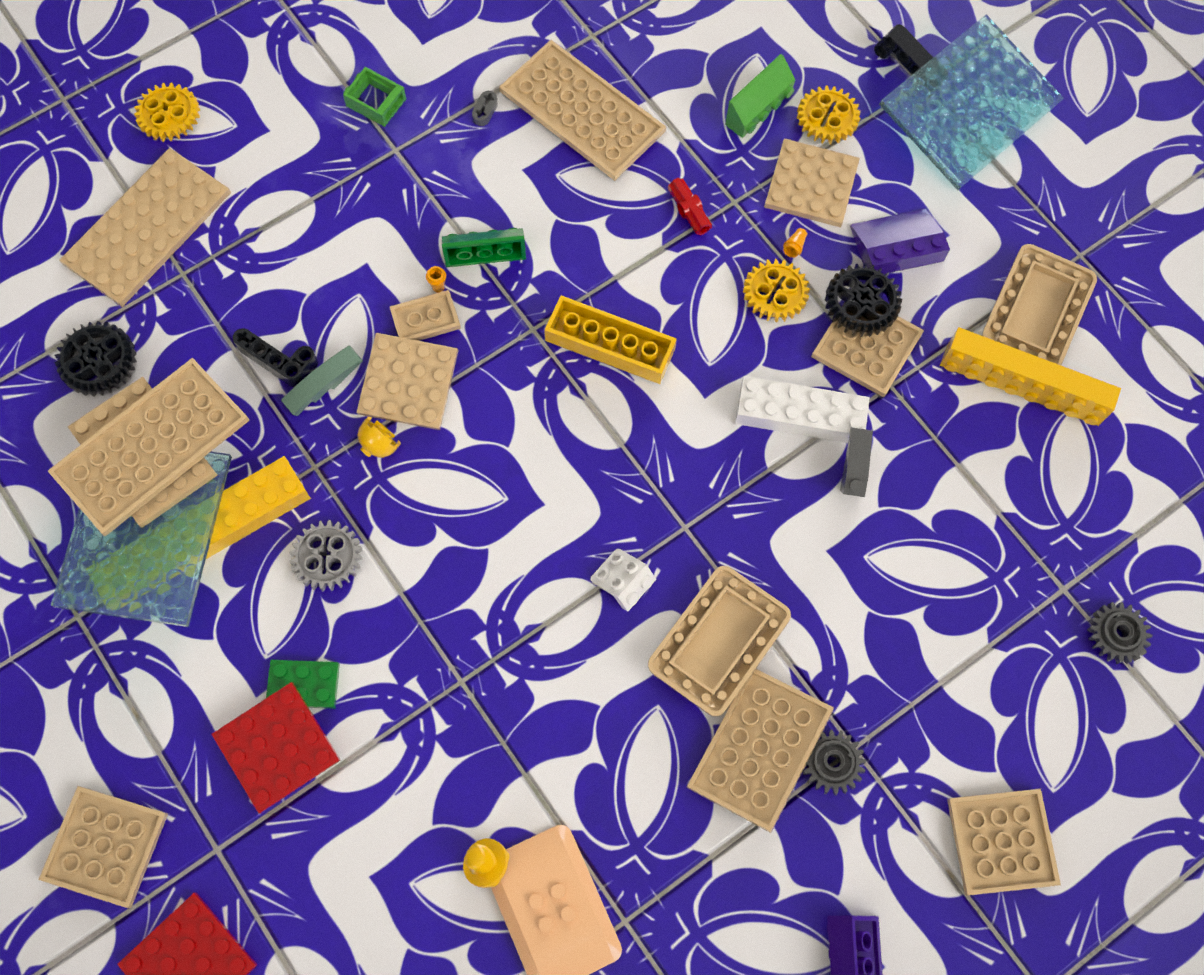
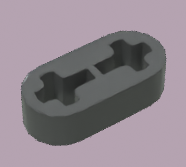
[472,91,498,126]

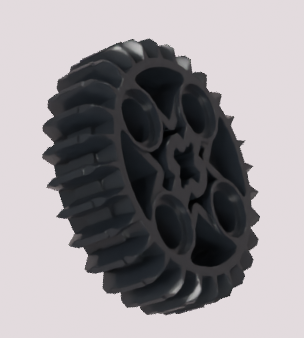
[824,263,902,337]
[55,321,137,397]

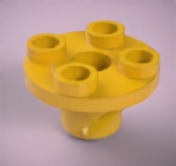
[463,838,509,888]

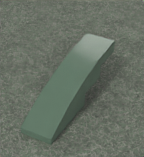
[281,345,363,416]

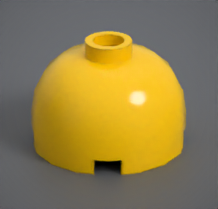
[357,417,401,458]

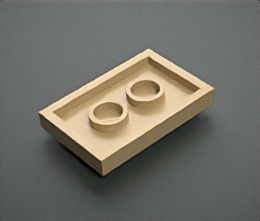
[390,290,461,341]

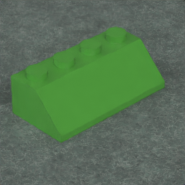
[725,54,795,138]

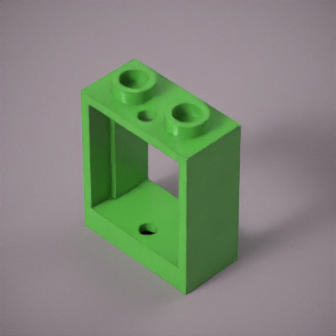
[343,67,406,127]

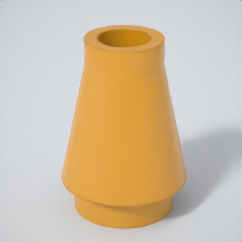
[783,228,807,258]
[426,266,446,293]

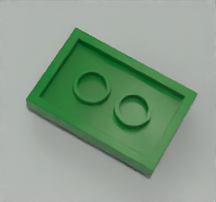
[266,660,340,709]

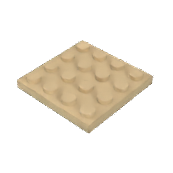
[764,138,860,228]
[811,302,924,398]
[357,333,458,430]
[39,786,168,908]
[947,789,1061,896]

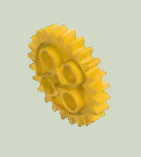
[134,83,200,142]
[797,86,861,144]
[743,259,810,322]

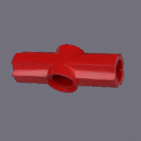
[668,178,712,235]

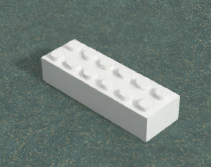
[735,376,870,443]

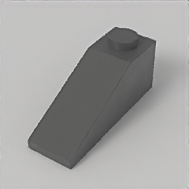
[840,427,873,497]

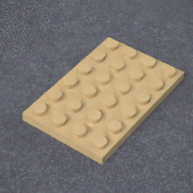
[68,377,217,528]
[687,669,834,833]

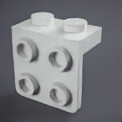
[591,549,656,611]

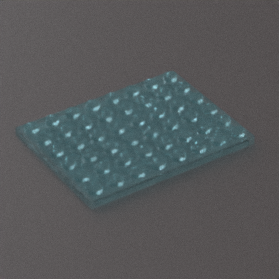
[879,14,1064,190]
[51,451,232,627]

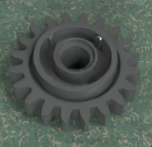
[1087,602,1153,664]
[803,730,866,796]

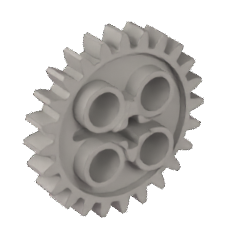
[290,520,363,592]

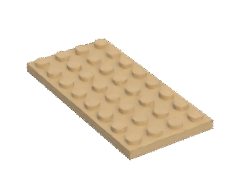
[499,40,666,181]
[59,148,231,307]
[48,358,250,536]

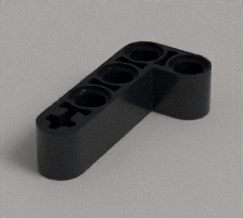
[874,24,948,92]
[233,328,318,387]

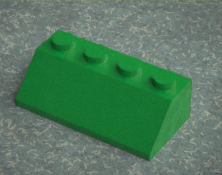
[442,228,526,268]

